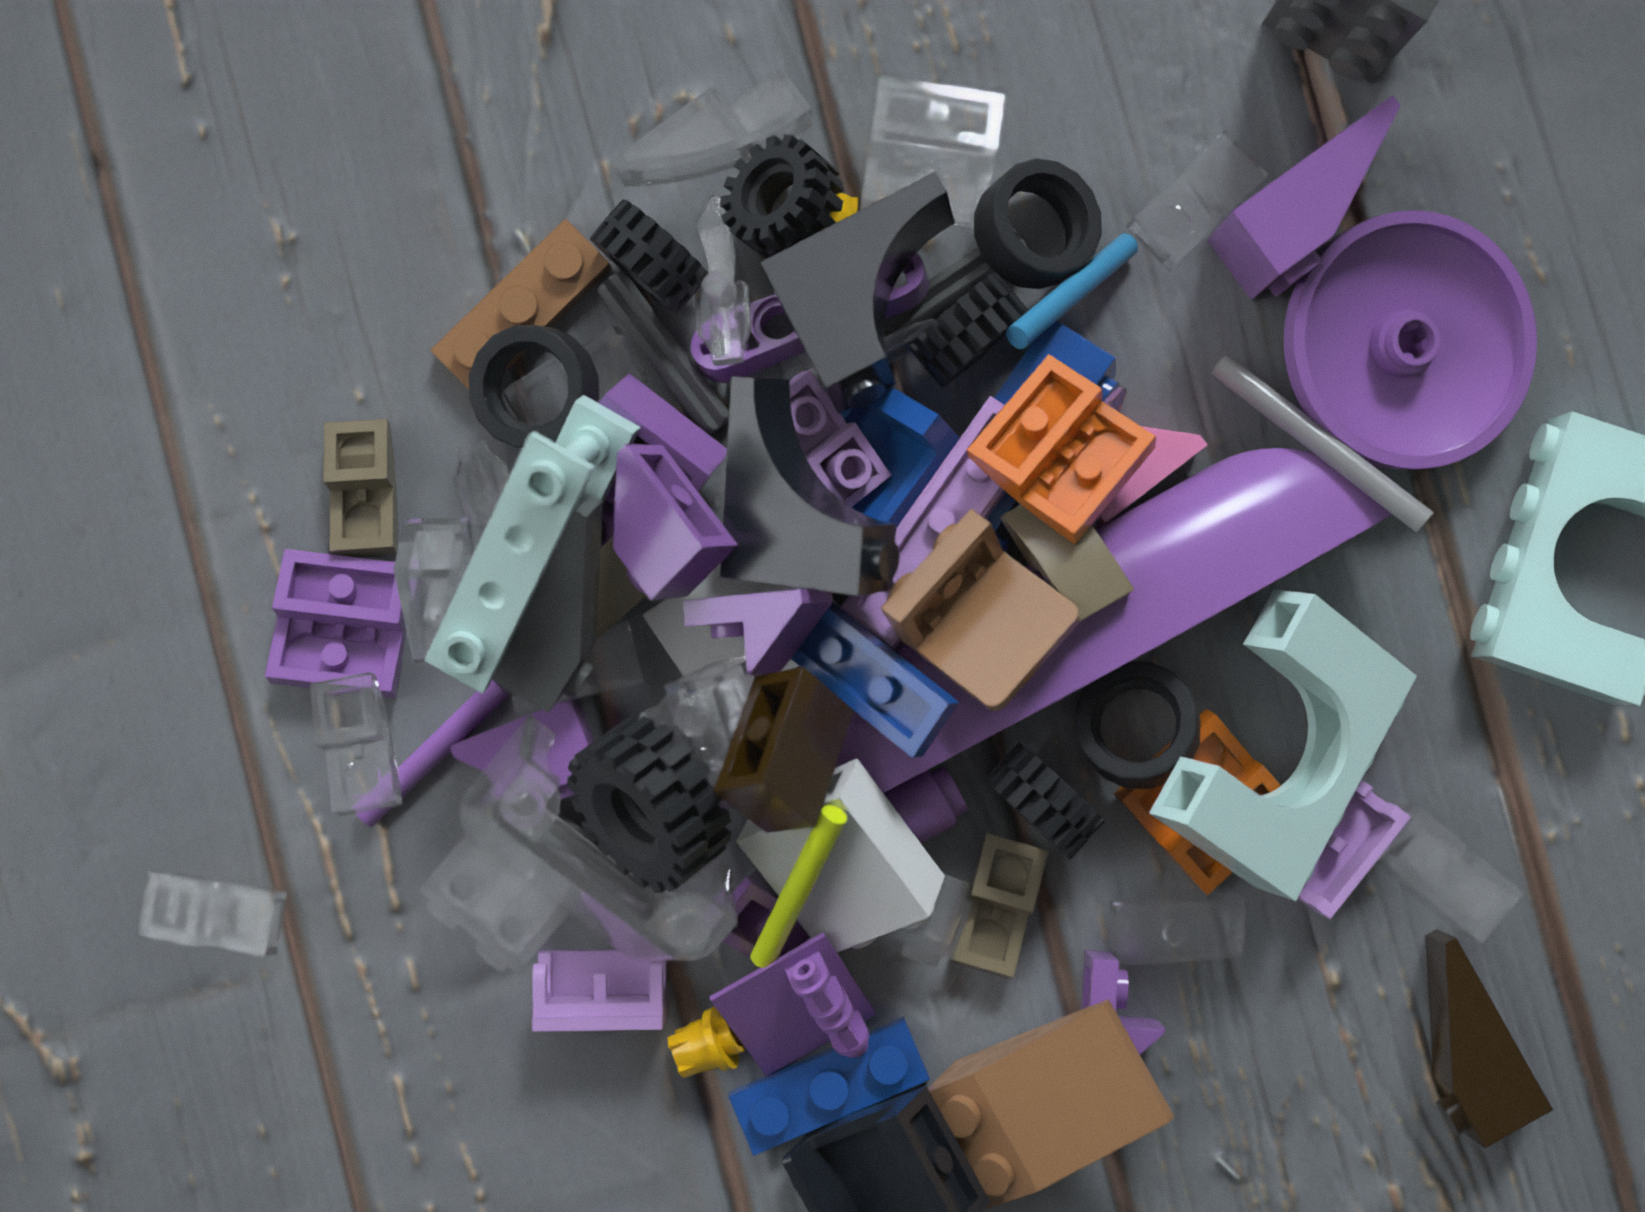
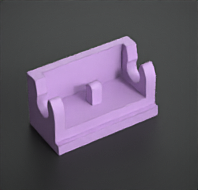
[1297,780,1411,919]
[532,948,668,1032]

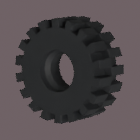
[567,716,732,893]

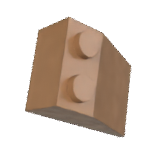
[928,999,1174,1209]

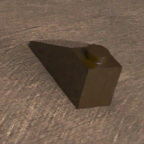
[1425,929,1553,1148]

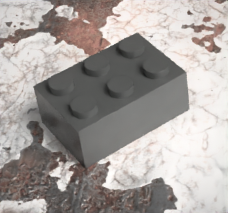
[1262,0,1439,82]

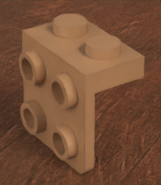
[881,509,1080,711]

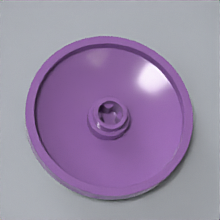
[1283,210,1537,470]

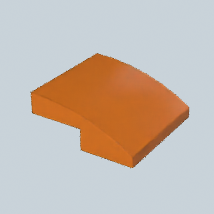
[967,354,1156,545]
[1113,709,1281,896]

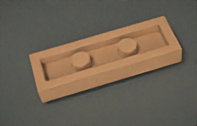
[430,218,612,390]

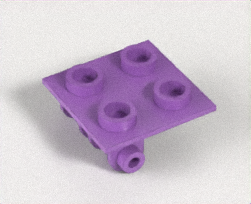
[709,932,877,1076]

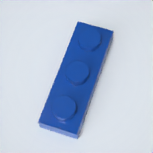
[791,588,959,758]
[728,1016,930,1156]

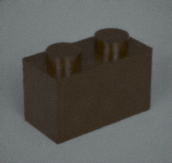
[713,667,854,833]

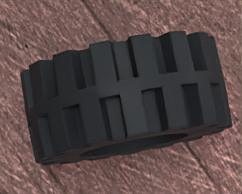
[590,199,709,314]

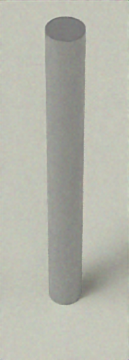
[1211,354,1434,533]

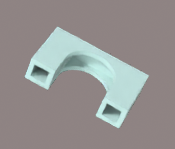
[1470,411,1645,706]
[1149,589,1417,901]

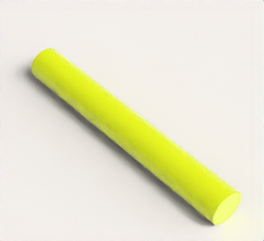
[750,805,847,968]

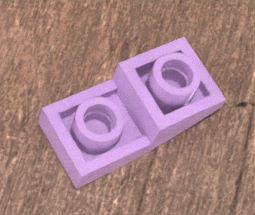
[790,370,891,507]

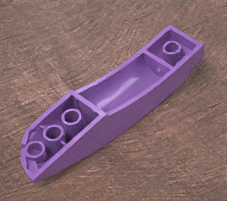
[835,448,1392,793]

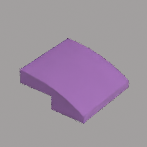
[265,549,412,699]

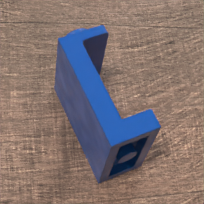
[840,387,960,528]

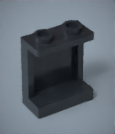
[782,1086,991,1212]

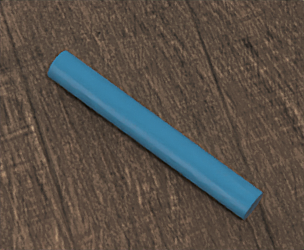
[1006,233,1138,349]

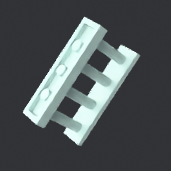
[424,395,641,694]

